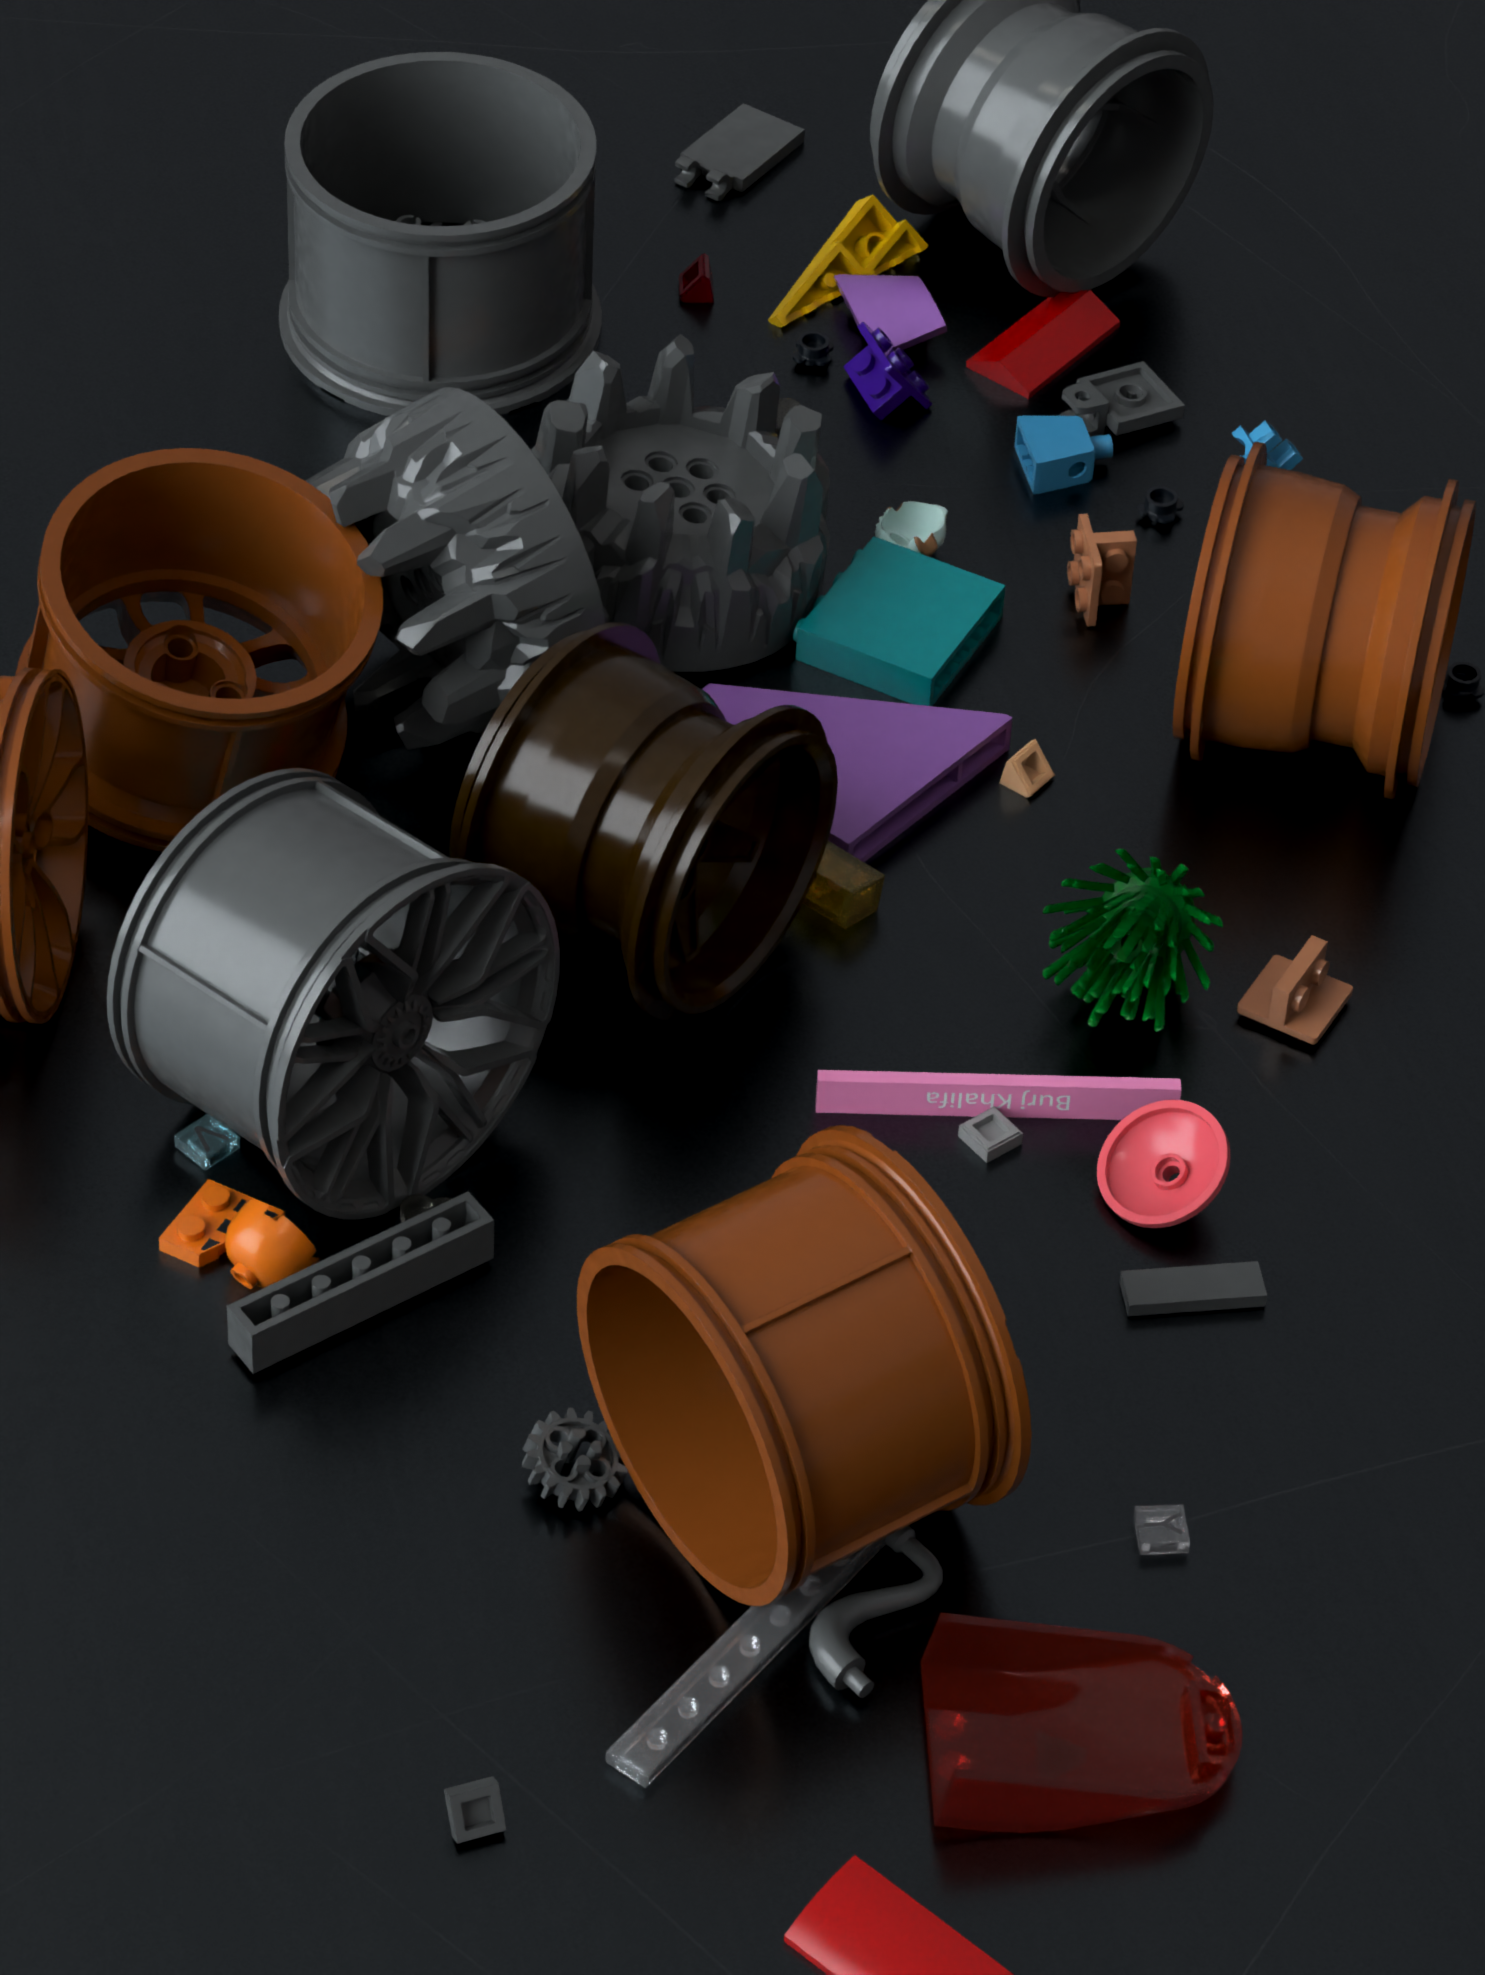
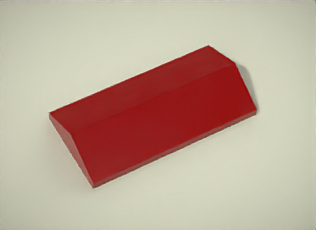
[966,290,1120,399]

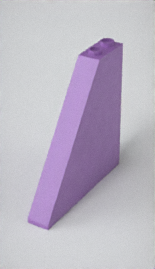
[702,683,1012,876]

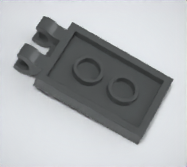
[674,103,805,201]

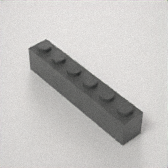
[227,1191,494,1374]

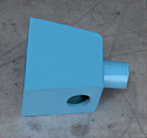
[1014,415,1113,495]

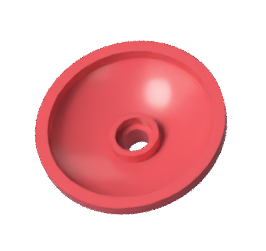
[1097,1100,1230,1228]

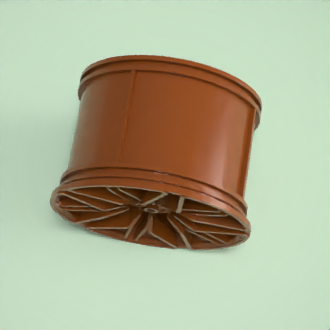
[577,1125,1032,1606]

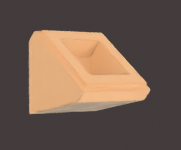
[999,739,1055,798]

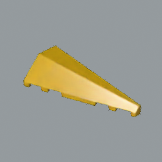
[768,194,929,328]

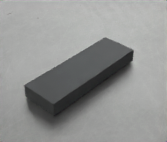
[1119,1261,1267,1316]

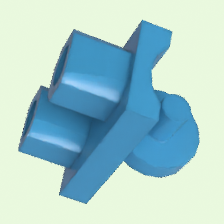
[1232,420,1303,470]

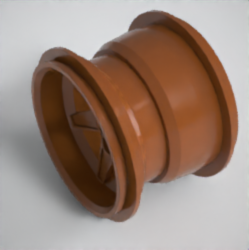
[1173,442,1477,799]

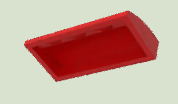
[784,1855,1014,1975]

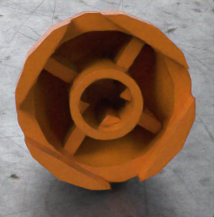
[225,1199,319,1289]

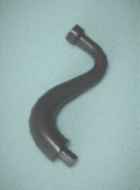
[809,1525,943,1698]

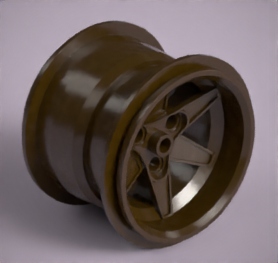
[449,622,838,1021]

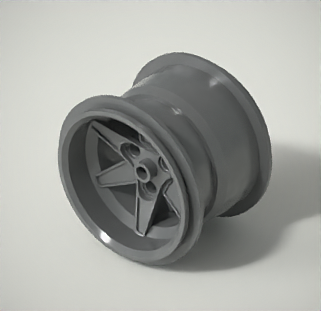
[870,0,1214,297]

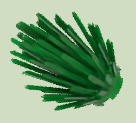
[1042,848,1223,1032]

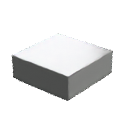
[958,1107,1023,1163]

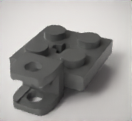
[1059,361,1185,436]

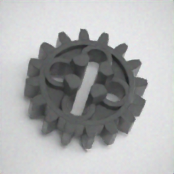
[522,1408,628,1511]

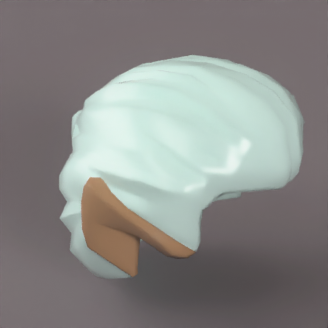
[875,501,948,557]

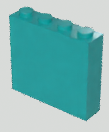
[793,536,1006,706]

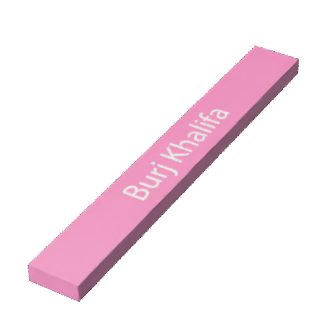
[815,1070,1182,1120]

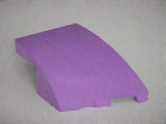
[834,274,947,351]

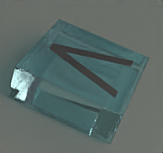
[174,1114,240,1171]

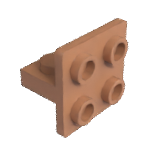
[1067,514,1137,627]
[1237,935,1353,1045]

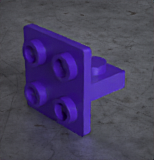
[843,322,933,420]

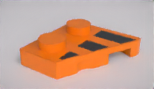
[159,1179,285,1268]

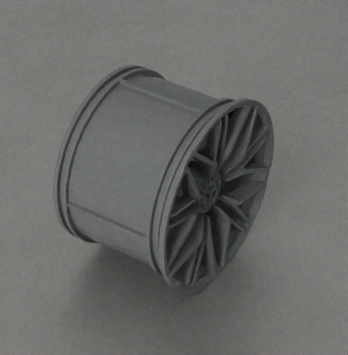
[279,52,602,416]
[107,768,560,1220]

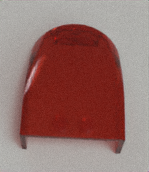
[920,1613,1243,1833]

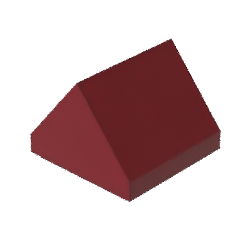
[679,253,714,303]

